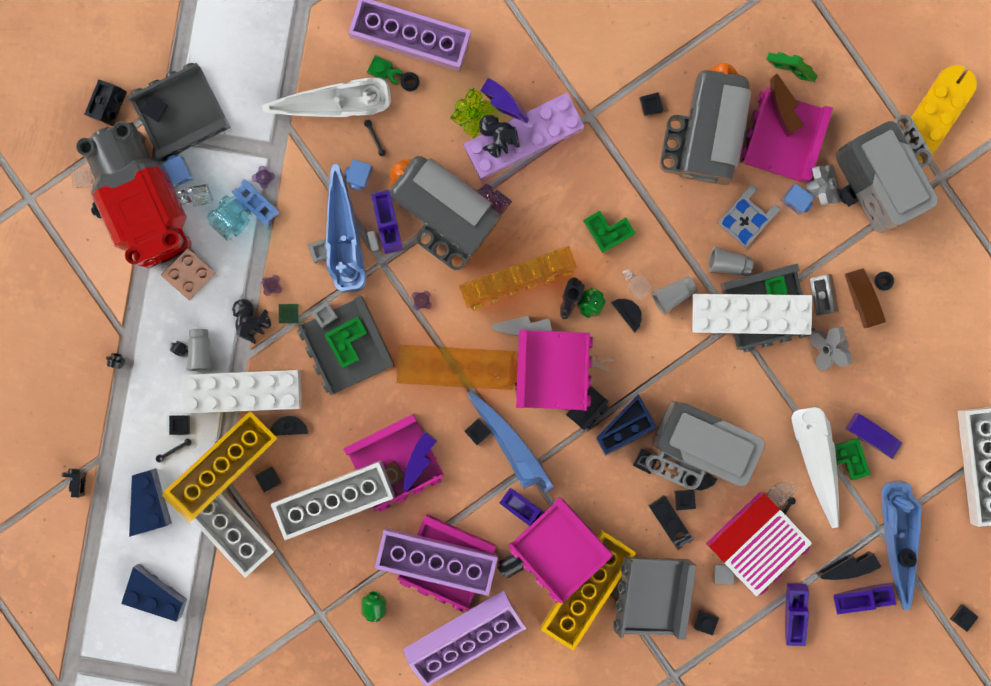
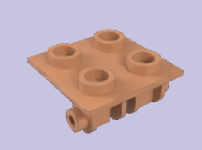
[161,248,216,300]

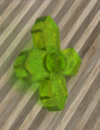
[450,87,495,138]

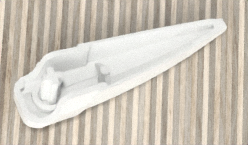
[262,78,391,117]
[791,407,839,528]

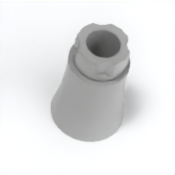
[708,246,753,276]
[651,276,697,315]
[186,329,213,371]

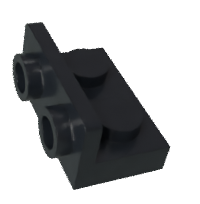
[84,79,127,126]
[566,386,609,430]

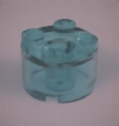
[207,195,253,241]

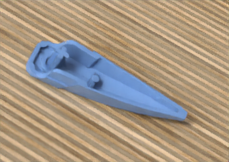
[325,164,366,293]
[467,391,554,493]
[882,481,922,610]

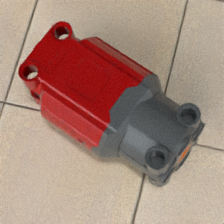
[76,122,192,268]

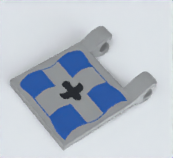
[718,184,780,248]

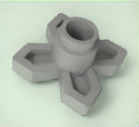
[806,165,842,206]
[809,326,853,371]

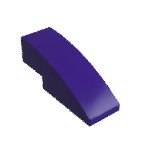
[480,78,529,123]
[371,190,403,254]
[845,413,902,459]
[404,431,437,492]
[499,488,545,526]
[833,582,896,614]
[785,583,809,646]

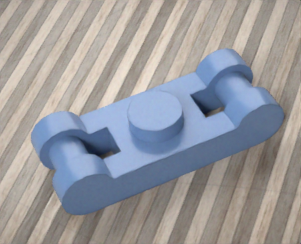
[231,179,280,227]

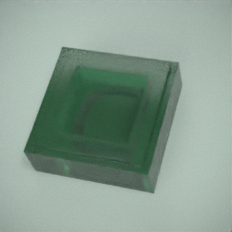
[279,304,299,324]

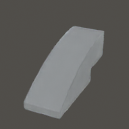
[491,316,552,336]

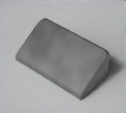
[810,274,839,315]

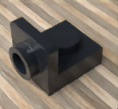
[61,468,86,498]

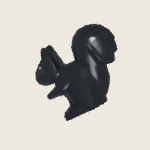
[479,115,520,158]
[560,277,585,319]
[232,299,271,344]

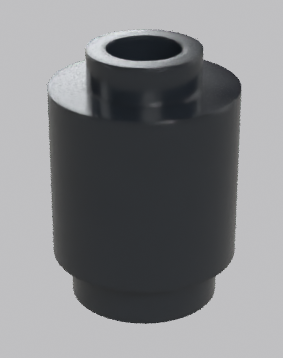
[497,554,524,578]

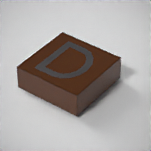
[385,461,405,486]

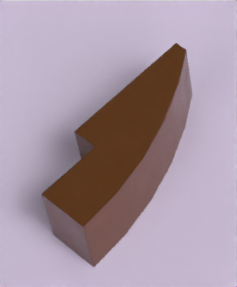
[770,73,804,137]
[845,268,886,328]

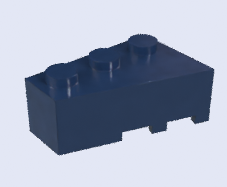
[596,394,657,456]
[129,468,172,537]
[121,564,187,622]

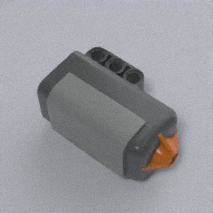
[660,63,752,185]
[390,156,502,270]

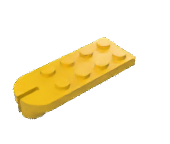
[903,65,977,163]

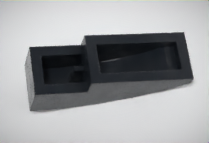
[816,551,882,580]

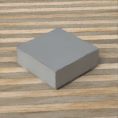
[367,231,381,252]
[308,239,327,263]
[311,302,339,328]
[714,564,734,585]

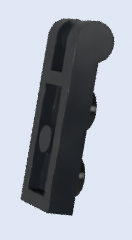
[648,495,694,550]

